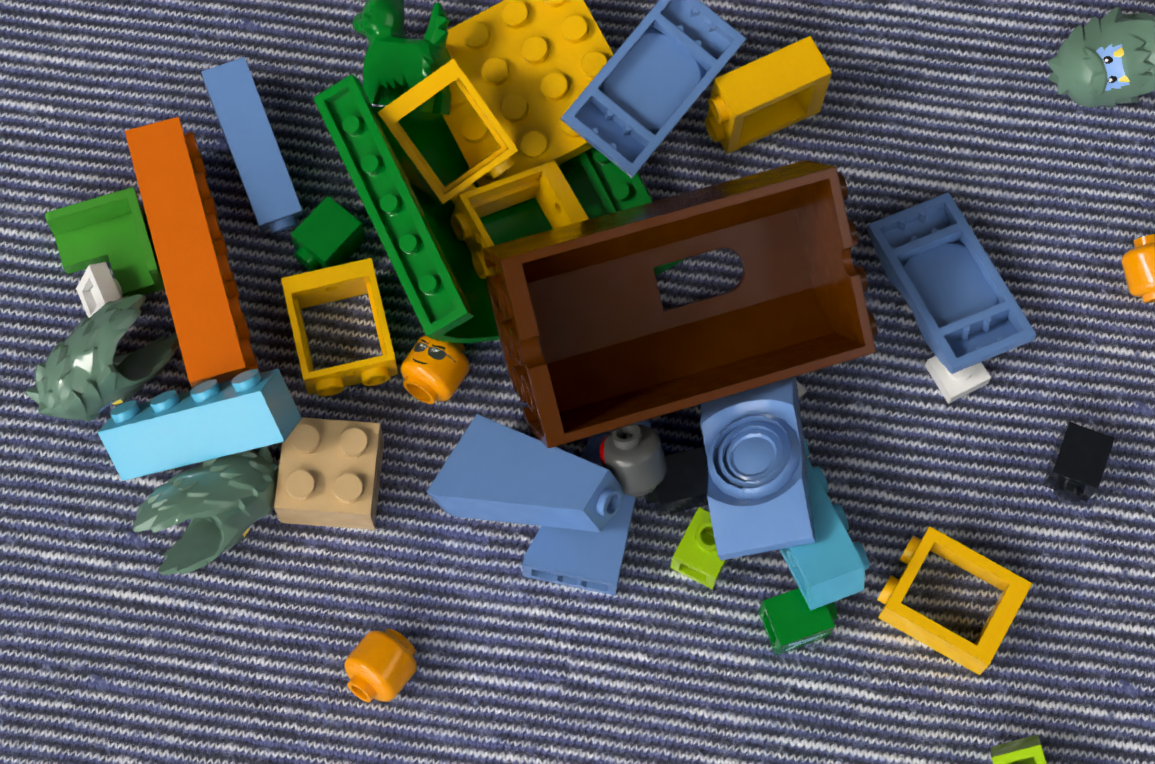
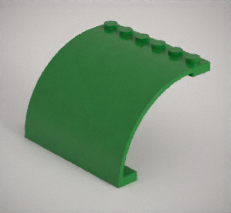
[313,74,685,343]

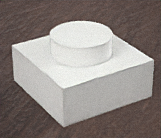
[76,262,122,318]
[925,356,991,404]

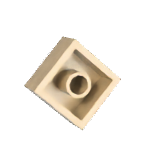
[274,417,384,530]

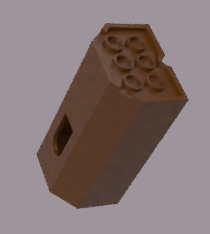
[483,160,878,448]

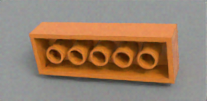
[125,117,260,389]

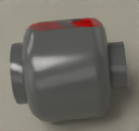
[599,424,667,497]

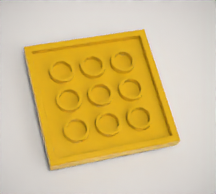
[442,0,614,187]

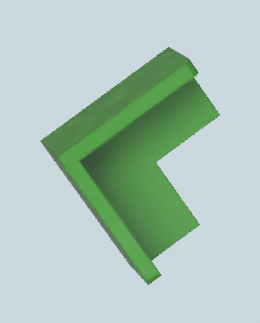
[45,187,165,298]

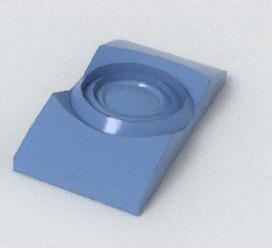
[560,0,746,178]
[867,192,1036,374]
[700,376,816,561]

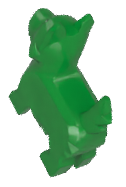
[353,0,452,115]

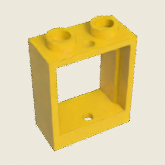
[705,36,832,154]
[377,58,518,205]
[450,160,589,279]
[281,258,399,397]
[877,526,1033,675]

